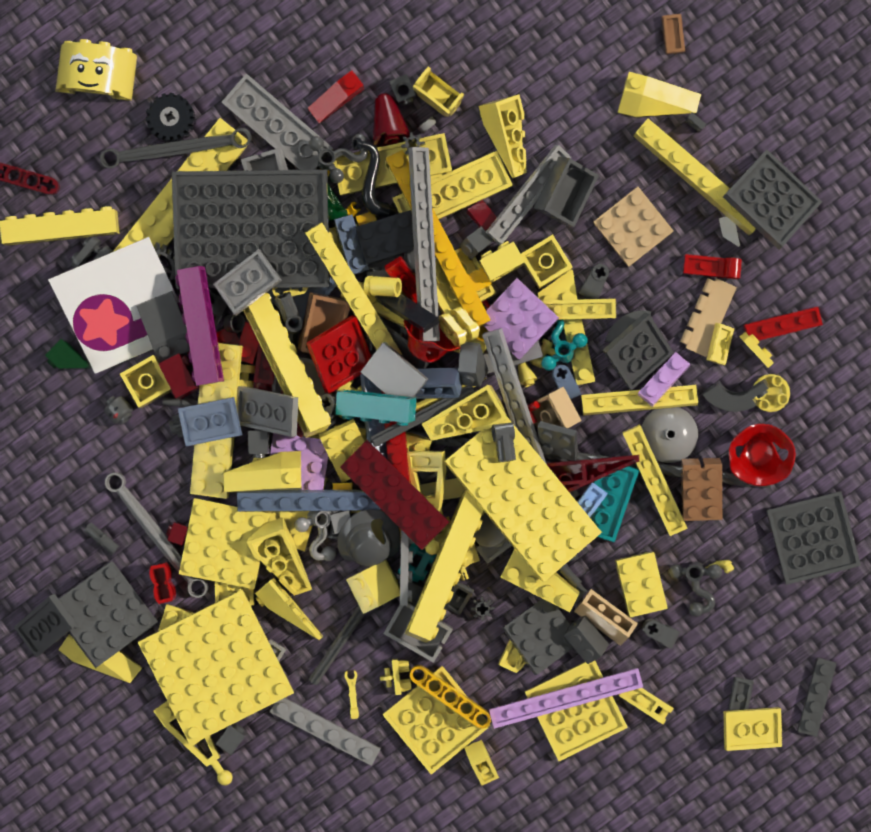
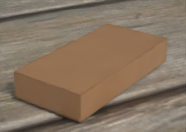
[662,14,685,55]

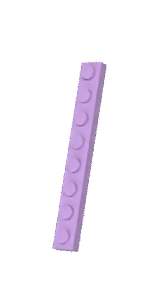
[489,668,643,729]

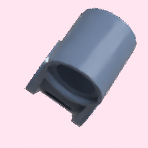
[552,365,581,400]

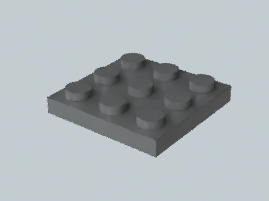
[603,312,674,391]
[502,599,574,675]

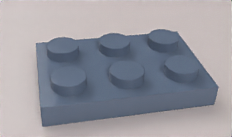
[178,397,242,446]

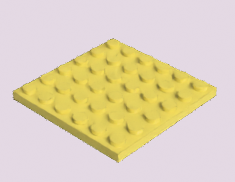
[138,589,294,745]

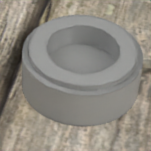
[417,117,436,134]

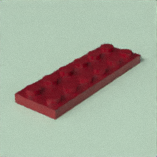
[340,440,450,550]

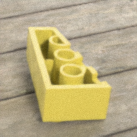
[501,549,579,612]

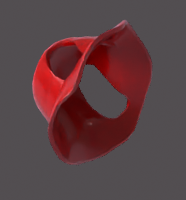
[404,320,461,363]
[729,424,796,486]

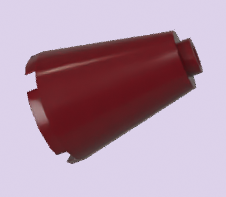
[373,93,410,148]

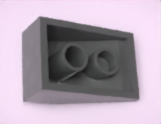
[136,291,190,363]

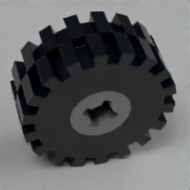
[146,93,196,143]

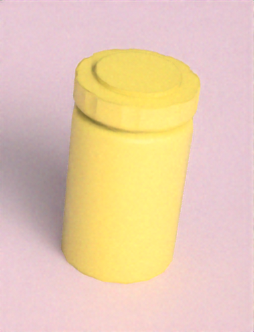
[364,276,402,297]

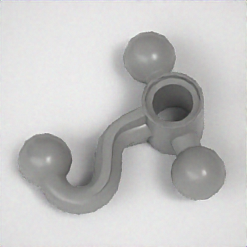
[294,511,343,561]

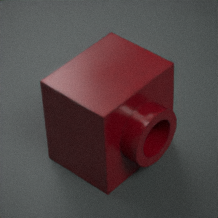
[166,522,188,545]

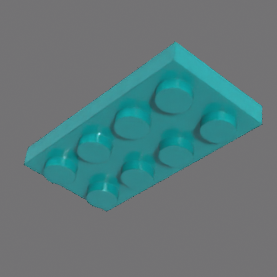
[590,457,639,542]

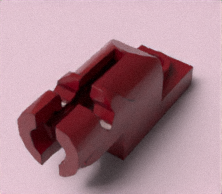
[253,344,274,392]

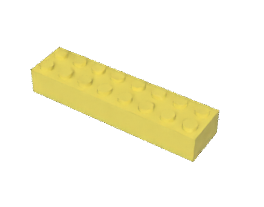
[405,489,485,643]

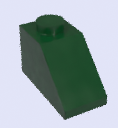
[45,339,91,369]

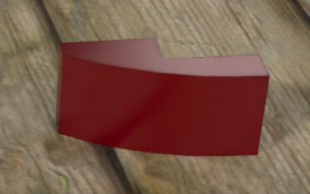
[467,200,497,242]

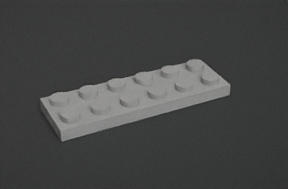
[221,74,333,170]

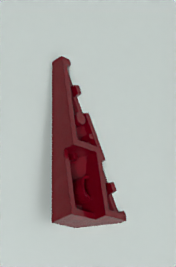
[546,455,640,492]

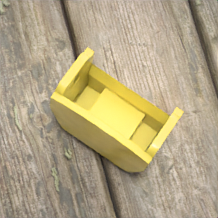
[413,67,464,117]

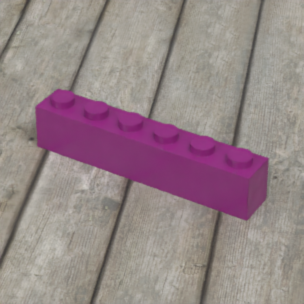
[176,266,224,386]

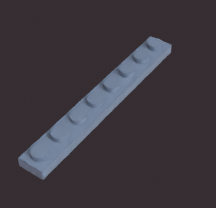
[237,490,381,511]

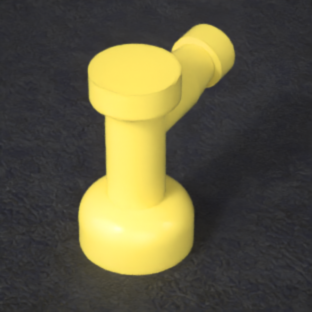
[529,339,563,369]

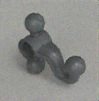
[309,134,368,184]
[669,561,722,617]

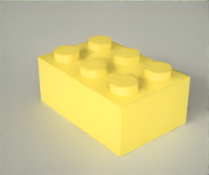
[615,551,668,618]

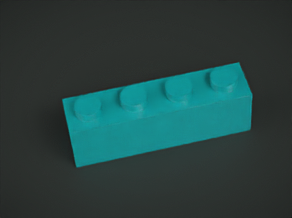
[336,389,416,426]

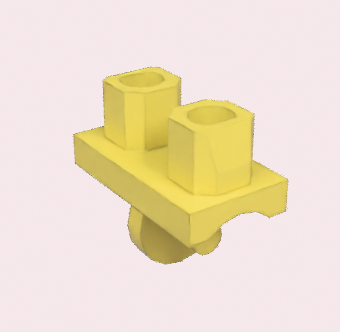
[380,658,412,695]

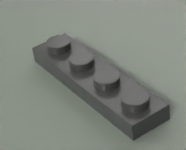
[797,657,837,737]

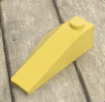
[618,72,701,117]
[479,94,527,178]
[422,385,508,441]
[224,451,302,492]
[59,634,142,683]

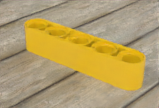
[410,665,491,729]

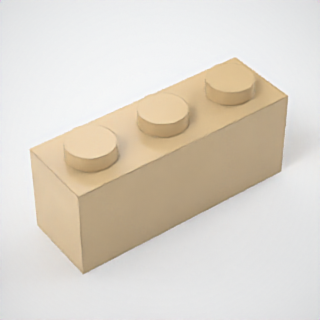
[574,589,638,646]

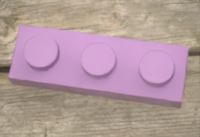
[638,352,690,407]

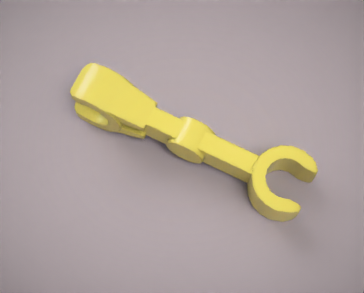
[345,670,359,719]

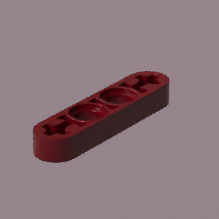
[0,162,60,195]

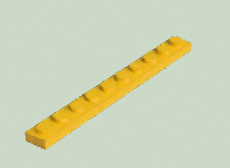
[385,150,491,326]

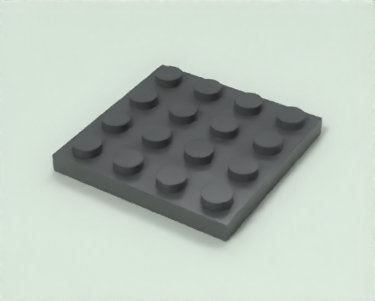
[723,150,822,250]
[766,491,861,585]
[59,561,158,669]

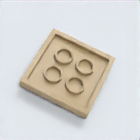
[593,187,673,267]

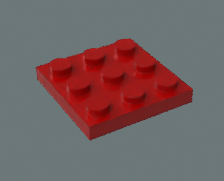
[306,315,371,394]

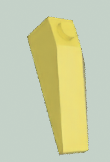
[247,517,312,596]
[255,577,323,640]

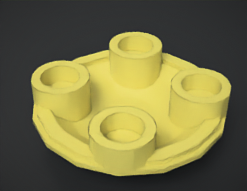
[753,374,790,412]

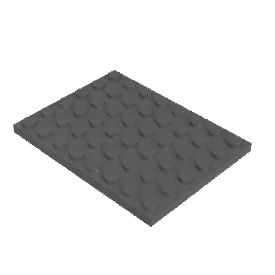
[172,170,330,288]

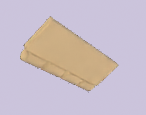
[680,278,737,357]

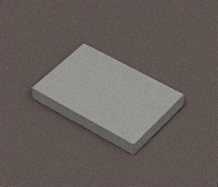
[213,249,282,316]
[361,342,428,397]

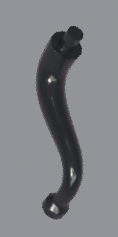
[352,137,396,218]

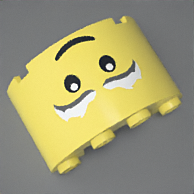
[56,39,137,101]

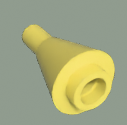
[518,363,537,388]

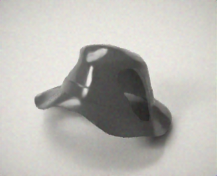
[338,509,401,566]

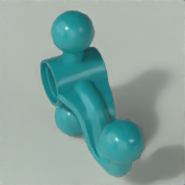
[541,320,588,371]

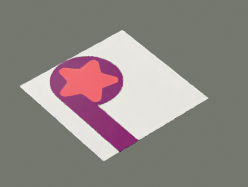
[48,237,184,374]

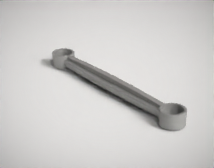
[105,472,209,598]

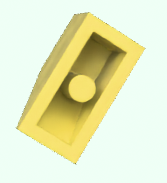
[464,740,499,786]

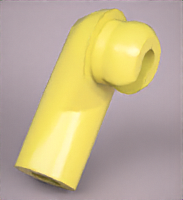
[705,560,734,573]

